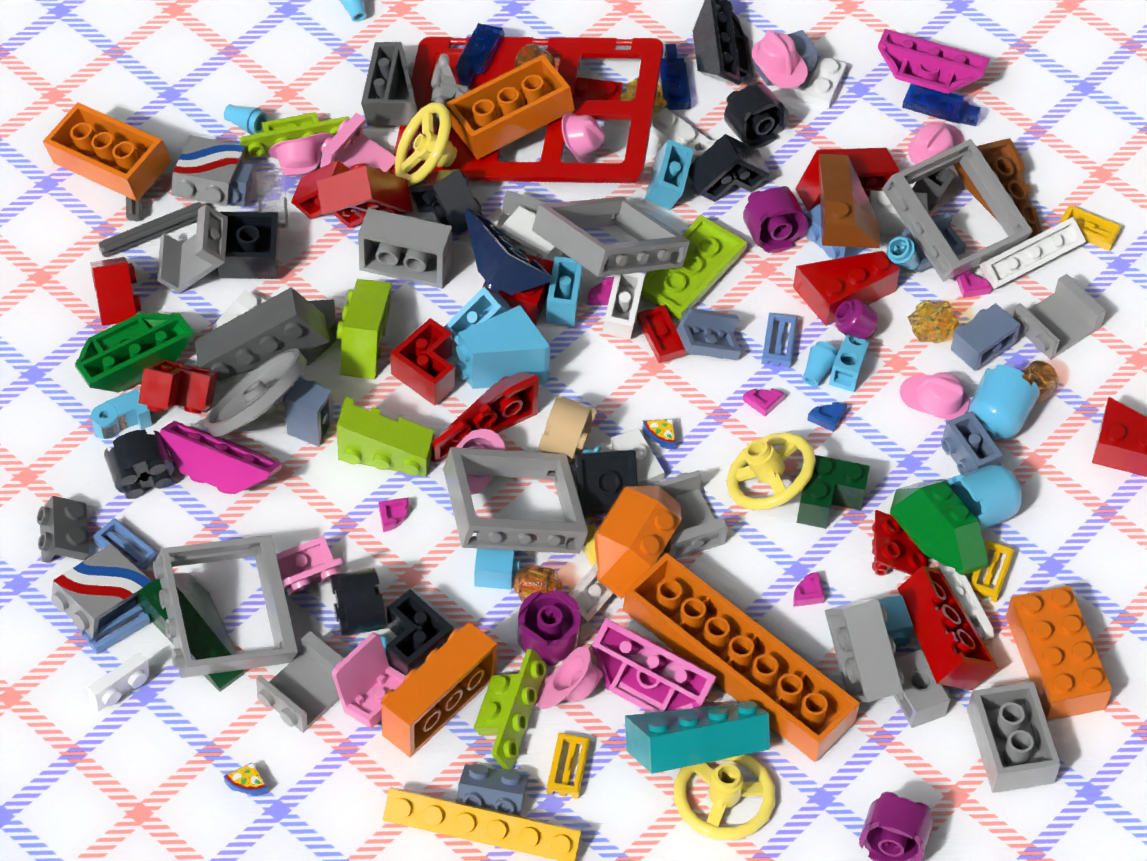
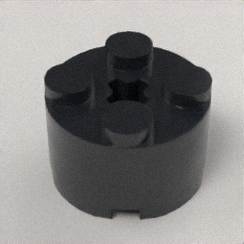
[724,82,789,148]
[104,429,174,499]
[330,567,386,636]

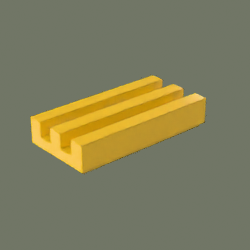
[1059,205,1121,251]
[970,540,1015,602]
[546,733,590,799]

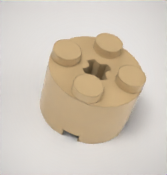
[538,395,597,464]

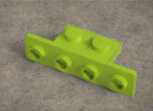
[240,112,350,159]
[474,649,547,770]

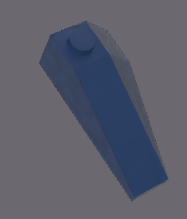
[465,208,552,295]

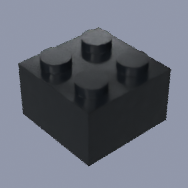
[218,212,279,279]

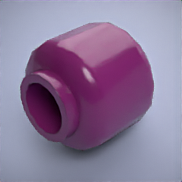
[835,299,878,339]

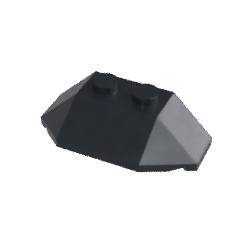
[693,0,754,85]

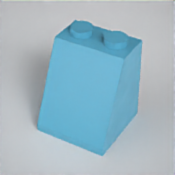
[456,305,550,389]

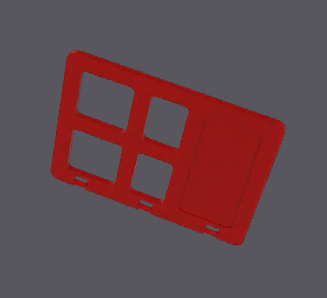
[391,36,663,183]

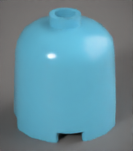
[968,364,1040,440]
[946,464,1022,531]

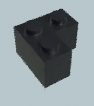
[688,134,771,202]
[409,169,484,236]
[386,589,454,676]

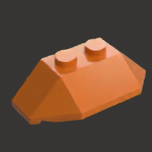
[594,485,682,599]

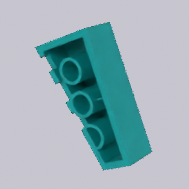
[625,701,770,774]

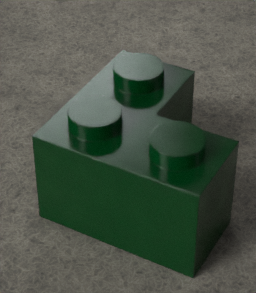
[796,455,870,529]

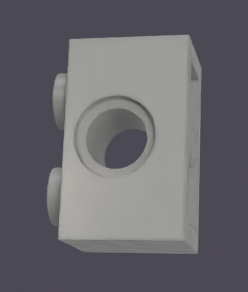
[893,649,951,728]

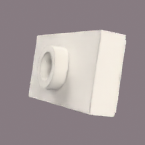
[611,428,665,486]

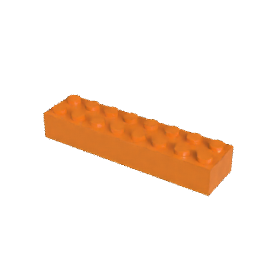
[623,553,860,762]

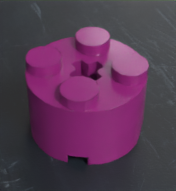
[743,186,808,253]
[517,590,581,666]
[859,792,933,861]

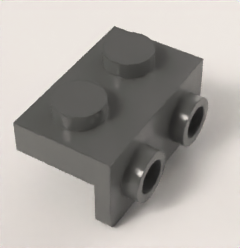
[37,496,89,563]

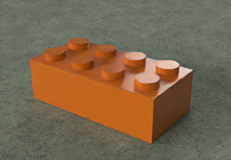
[446,54,575,160]
[42,102,172,201]
[1005,585,1112,721]
[381,621,498,758]

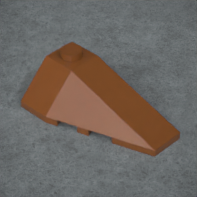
[953,138,1042,241]
[819,154,880,248]

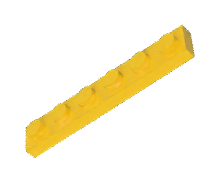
[383,787,582,861]

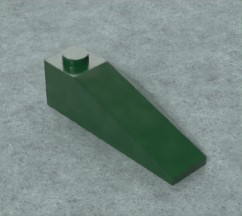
[138,573,245,692]

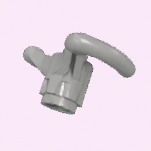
[431,54,471,133]

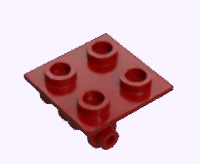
[872,510,928,576]

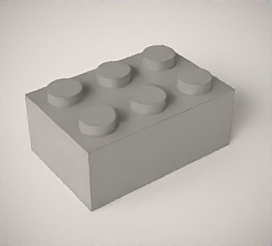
[358,208,452,289]
[824,599,904,702]
[967,682,1061,793]

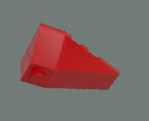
[432,372,539,463]

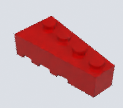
[897,566,999,690]

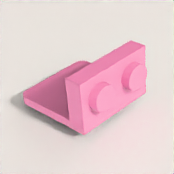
[320,112,395,173]
[276,536,344,596]
[332,632,406,729]

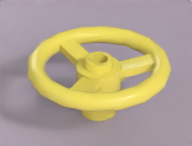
[395,102,457,186]
[726,432,816,511]
[674,754,775,840]

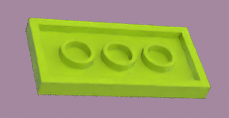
[640,215,747,320]

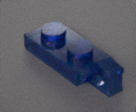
[456,23,505,87]
[659,44,691,110]
[902,83,981,126]

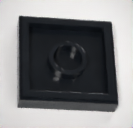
[574,450,638,515]

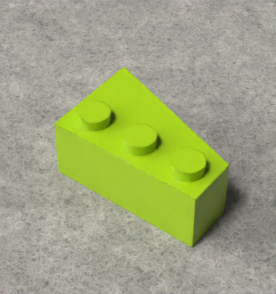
[337,278,392,380]
[337,396,434,477]

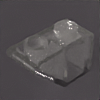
[256,168,289,228]

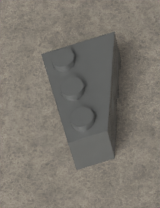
[361,42,418,126]

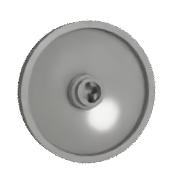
[204,348,307,437]

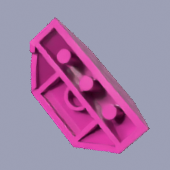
[878,29,990,94]
[160,420,282,494]
[591,618,717,713]

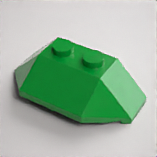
[75,313,195,393]
[890,481,988,575]

